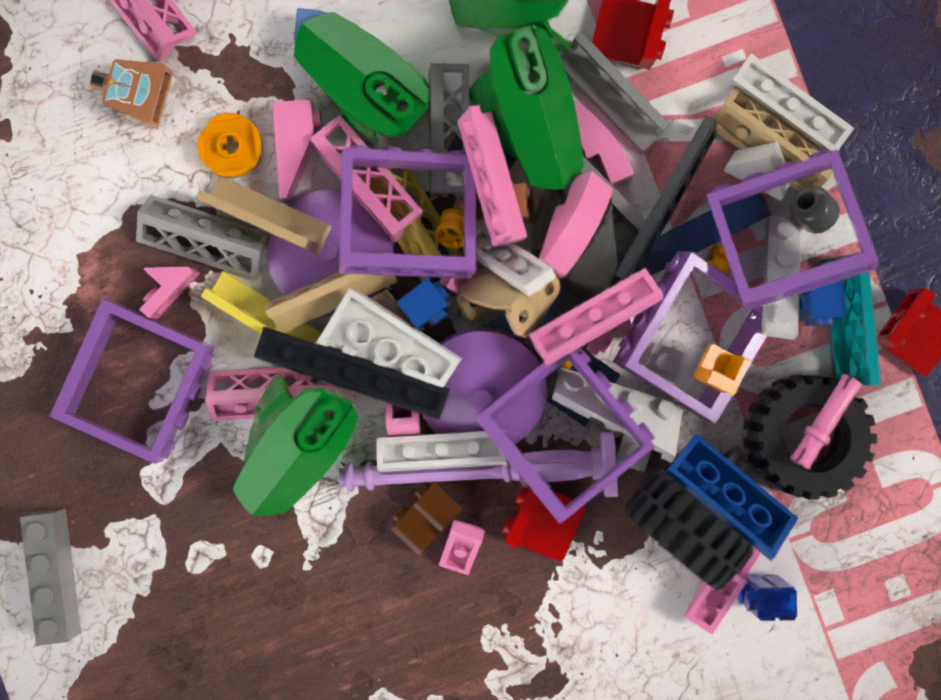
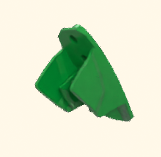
[449,0,570,52]
[294,12,430,148]
[469,24,584,190]
[233,374,358,515]

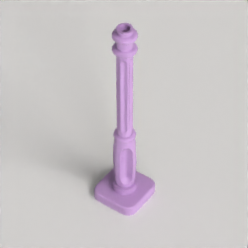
[339,430,618,497]

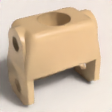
[457,267,560,338]

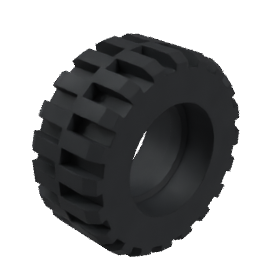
[743,375,877,500]
[625,469,754,590]

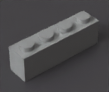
[20,508,81,646]

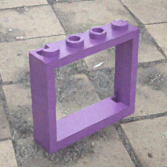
[339,145,476,279]
[707,149,879,311]
[612,251,766,424]
[49,299,215,464]
[475,347,656,524]

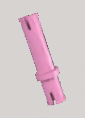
[790,374,862,470]

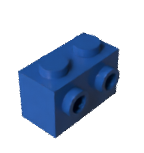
[397,278,450,330]
[798,280,846,326]

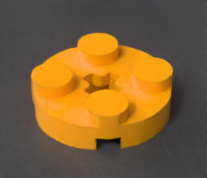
[198,113,263,178]

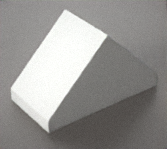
[724,141,790,201]

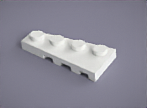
[316,287,462,388]
[552,367,683,463]

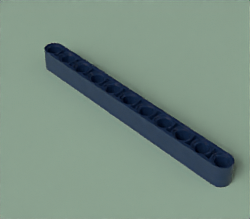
[478,193,772,341]

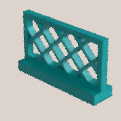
[821,252,881,386]

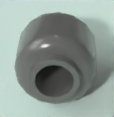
[791,186,840,234]

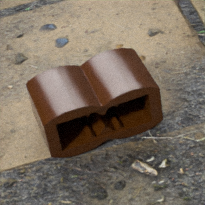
[391,482,462,555]

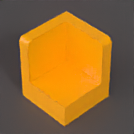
[692,344,750,396]

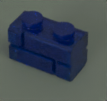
[737,574,797,621]

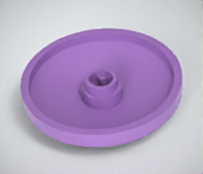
[267,189,394,316]
[423,328,547,444]

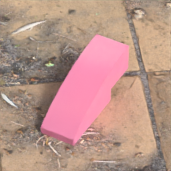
[574,100,635,186]
[539,171,613,278]

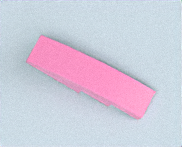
[684,530,761,634]

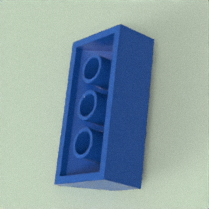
[664,433,798,561]

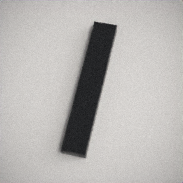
[615,116,717,284]
[254,327,450,420]

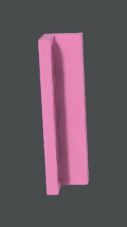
[110,0,197,62]
[457,105,527,247]
[310,115,423,243]
[529,268,664,366]
[205,367,336,421]

